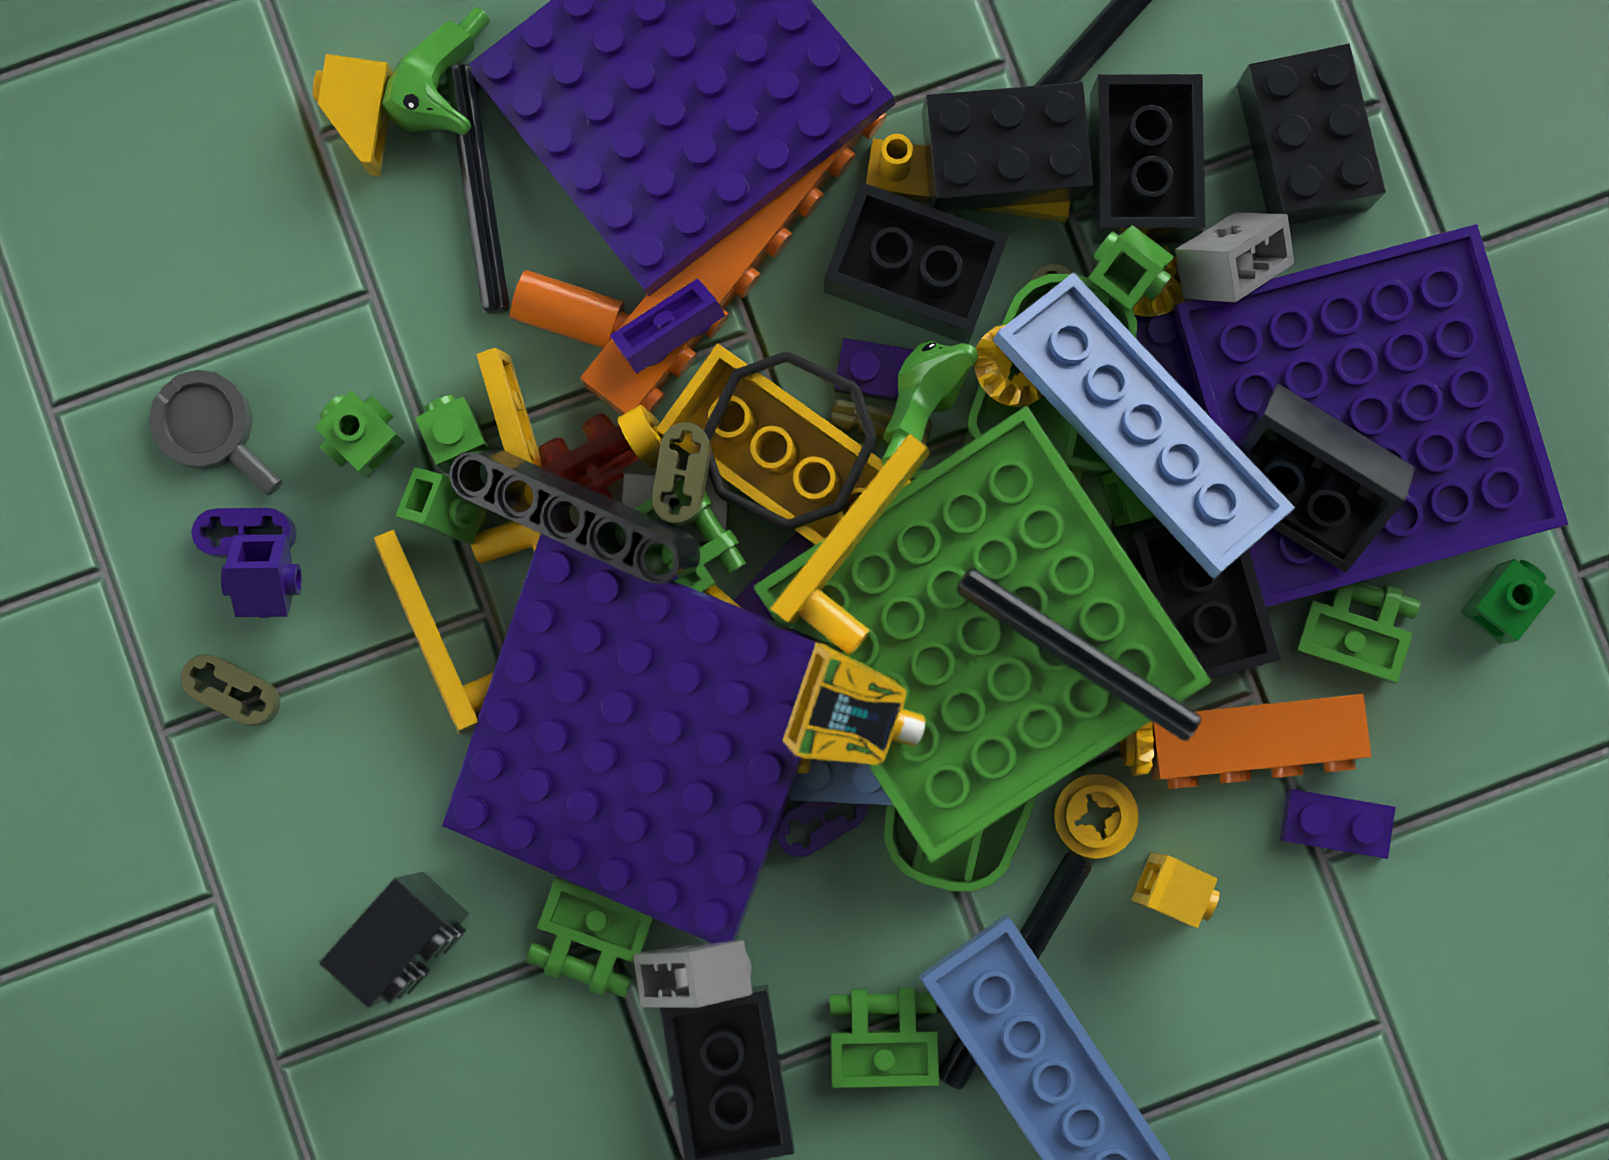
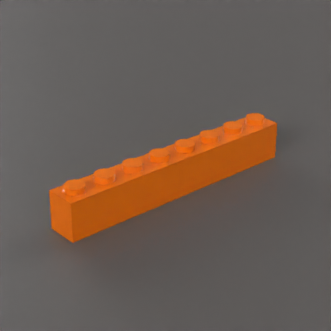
[580,113,887,415]

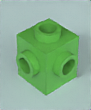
[314,390,405,478]

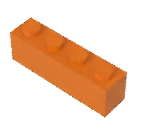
[1151,694,1372,789]

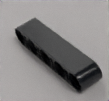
[450,449,701,585]

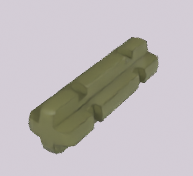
[830,399,932,446]

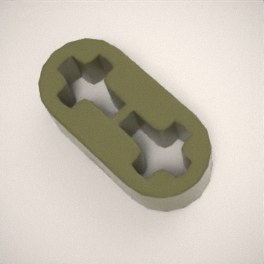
[652,422,711,526]
[181,654,280,726]

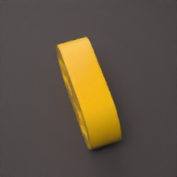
[617,405,674,468]

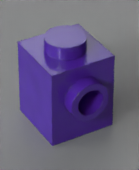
[221,535,302,618]

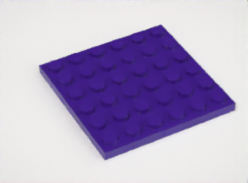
[468,0,896,296]
[1173,224,1569,608]
[442,534,842,943]

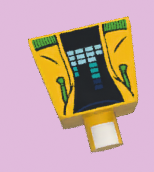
[783,642,925,765]

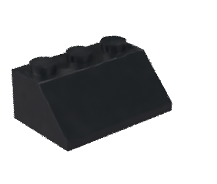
[1236,383,1415,573]

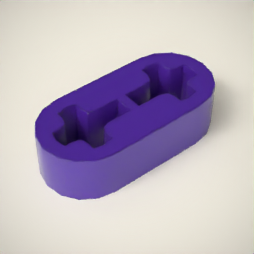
[191,508,296,558]
[776,801,868,857]

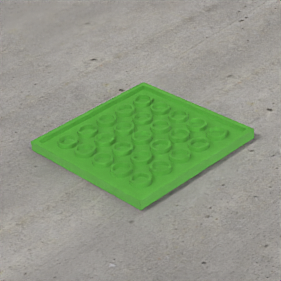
[753,406,1211,863]

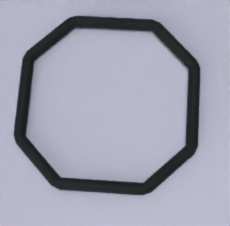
[700,352,876,530]

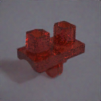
[538,413,639,500]

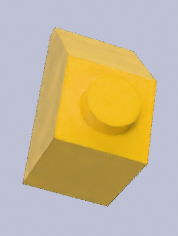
[313,54,393,177]
[1131,852,1220,928]

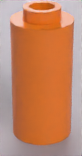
[510,270,631,349]

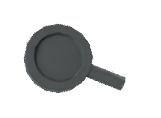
[149,370,282,495]

